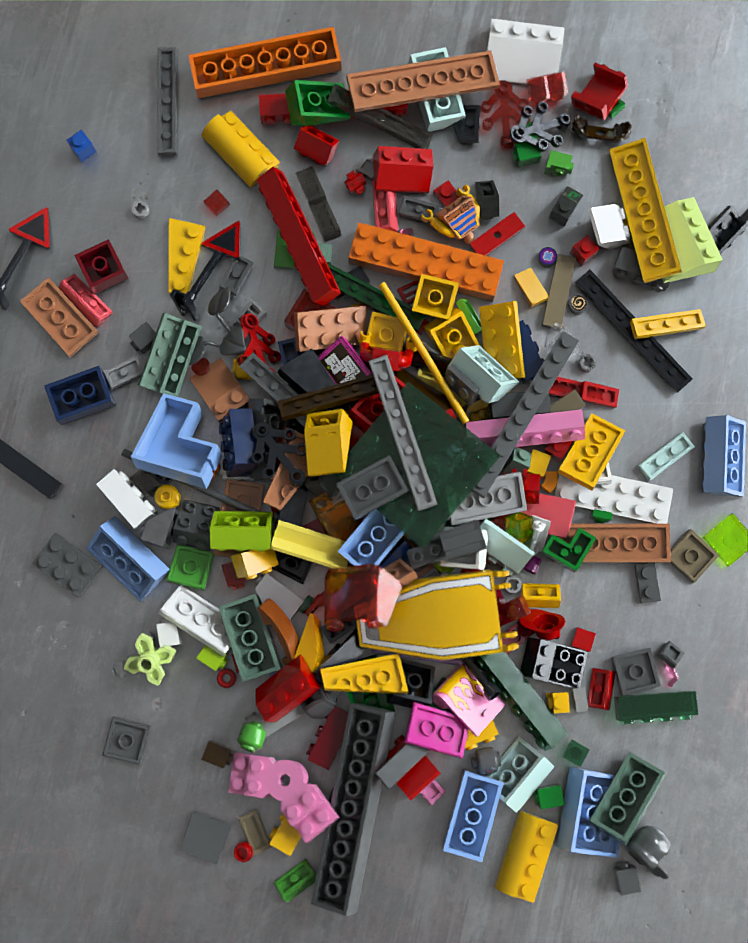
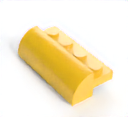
[201,111,280,188]
[494,810,558,903]

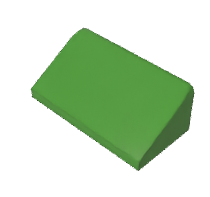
[273,859,317,902]

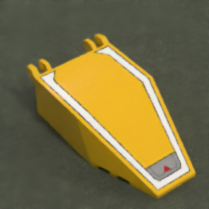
[355,569,519,660]

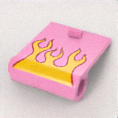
[432,663,506,737]

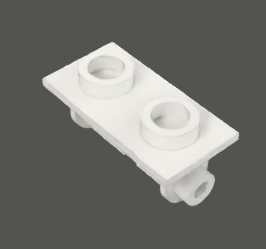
[525,515,551,556]

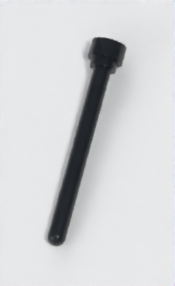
[460,657,501,701]

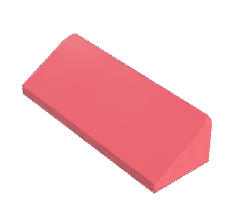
[372,180,398,232]
[59,274,113,328]

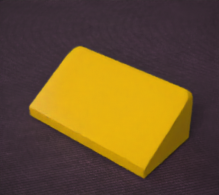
[521,583,561,608]

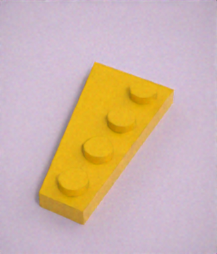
[169,218,206,294]
[320,653,408,694]

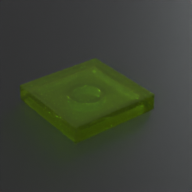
[703,513,748,567]

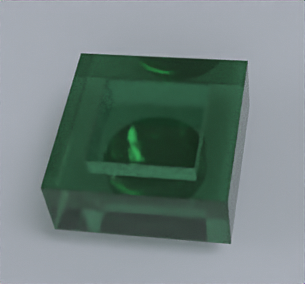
[562,739,590,767]

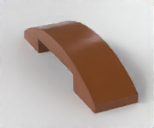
[257,598,300,666]

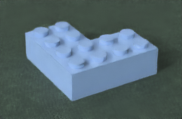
[131,393,222,489]

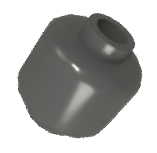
[471,747,501,775]

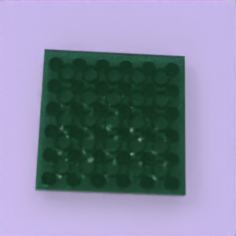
[334,382,501,549]

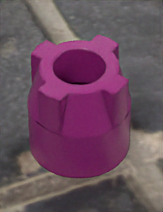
[523,556,542,575]

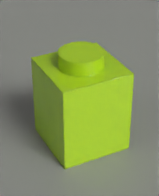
[197,645,229,671]

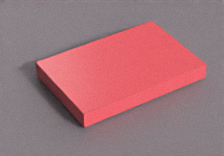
[511,494,576,539]

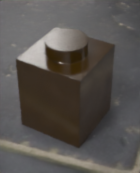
[201,740,234,769]

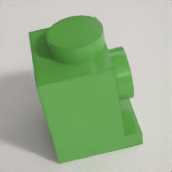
[544,150,574,176]

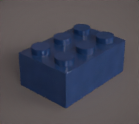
[44,366,116,425]
[219,409,258,477]

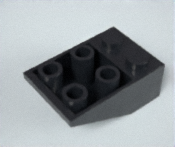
[520,637,588,689]

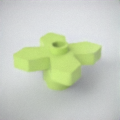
[124,633,176,686]

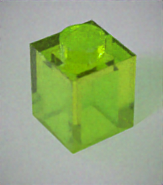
[505,512,533,544]

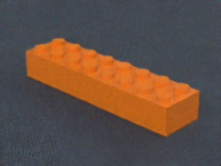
[188,27,342,99]
[348,222,504,302]

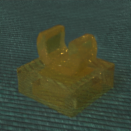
[469,408,491,422]

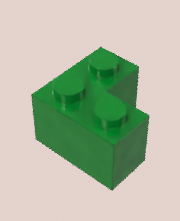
[540,527,597,573]

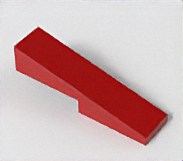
[549,377,620,408]

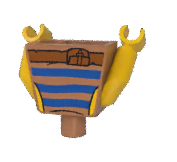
[421,185,480,244]

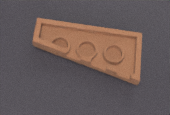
[262,431,308,511]

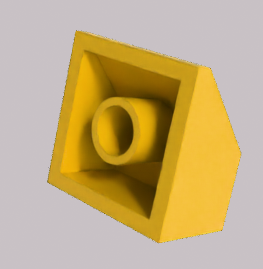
[412,274,459,320]

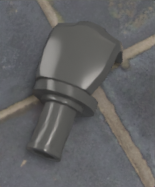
[301,686,343,719]

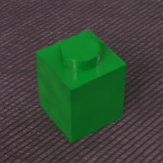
[533,783,565,810]

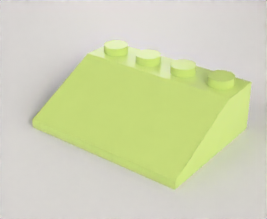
[662,197,723,283]

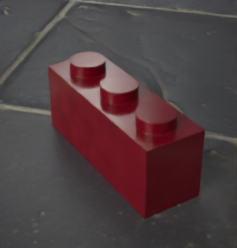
[306,705,349,770]

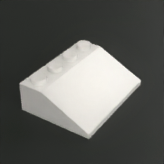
[487,19,565,89]

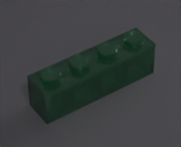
[614,691,698,724]

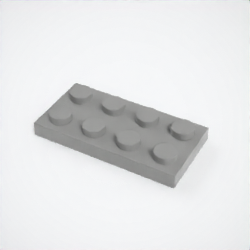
[444,471,527,525]

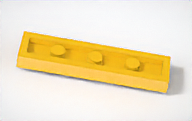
[630,309,706,339]

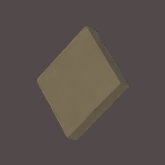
[670,529,719,583]

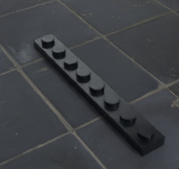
[575,269,693,393]

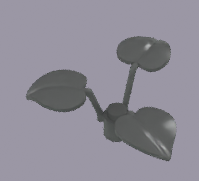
[189,287,246,366]

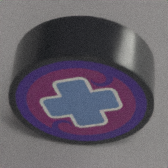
[538,247,557,267]

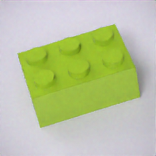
[210,511,273,551]

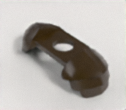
[571,115,632,142]

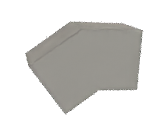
[571,687,588,712]

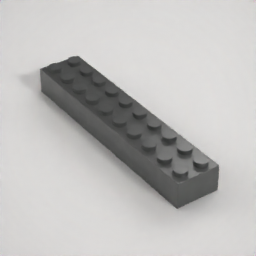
[311,703,396,916]

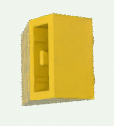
[304,409,353,477]

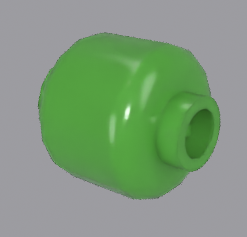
[237,721,267,753]

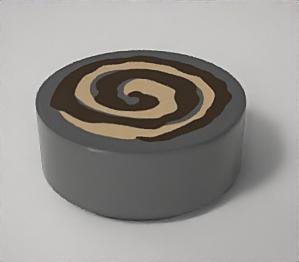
[568,294,588,314]

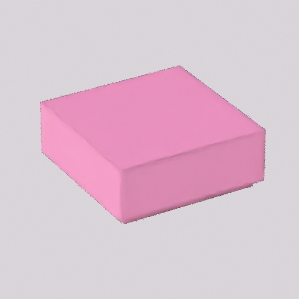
[420,779,446,806]

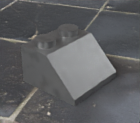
[140,508,179,550]

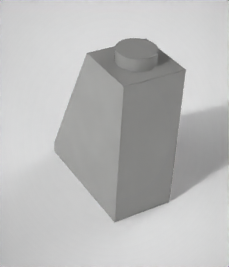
[255,573,305,621]

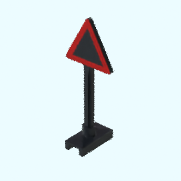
[0,207,50,310]
[170,221,241,322]

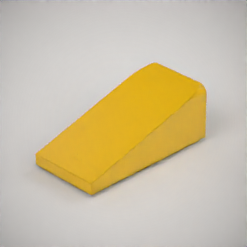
[514,267,549,309]

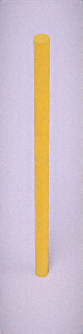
[379,282,470,425]

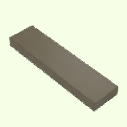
[542,254,576,330]

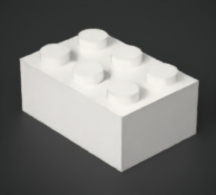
[96,469,157,531]

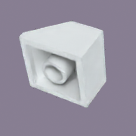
[588,204,631,250]

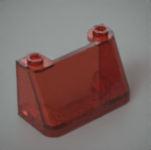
[324,564,403,632]

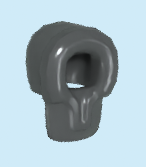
[625,826,671,879]

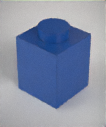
[66,129,96,163]

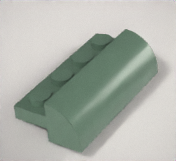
[138,313,202,397]

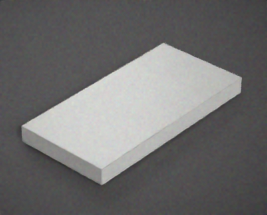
[158,585,231,657]

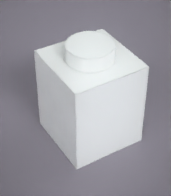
[156,619,182,647]

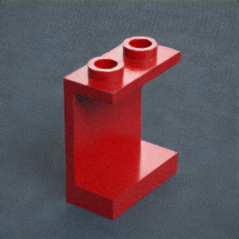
[571,62,628,121]

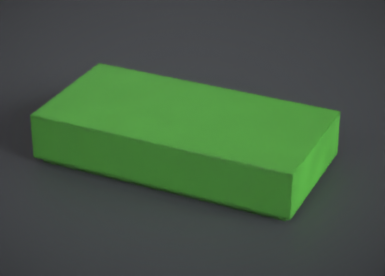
[456,299,482,335]

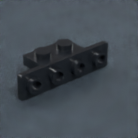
[708,206,748,255]

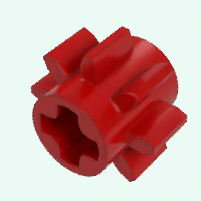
[344,170,367,195]

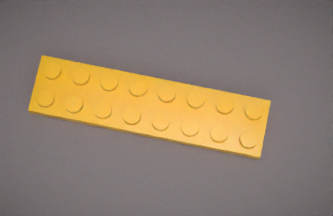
[609,138,682,283]

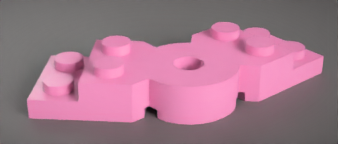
[228,752,339,843]

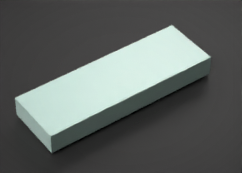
[637,432,695,481]

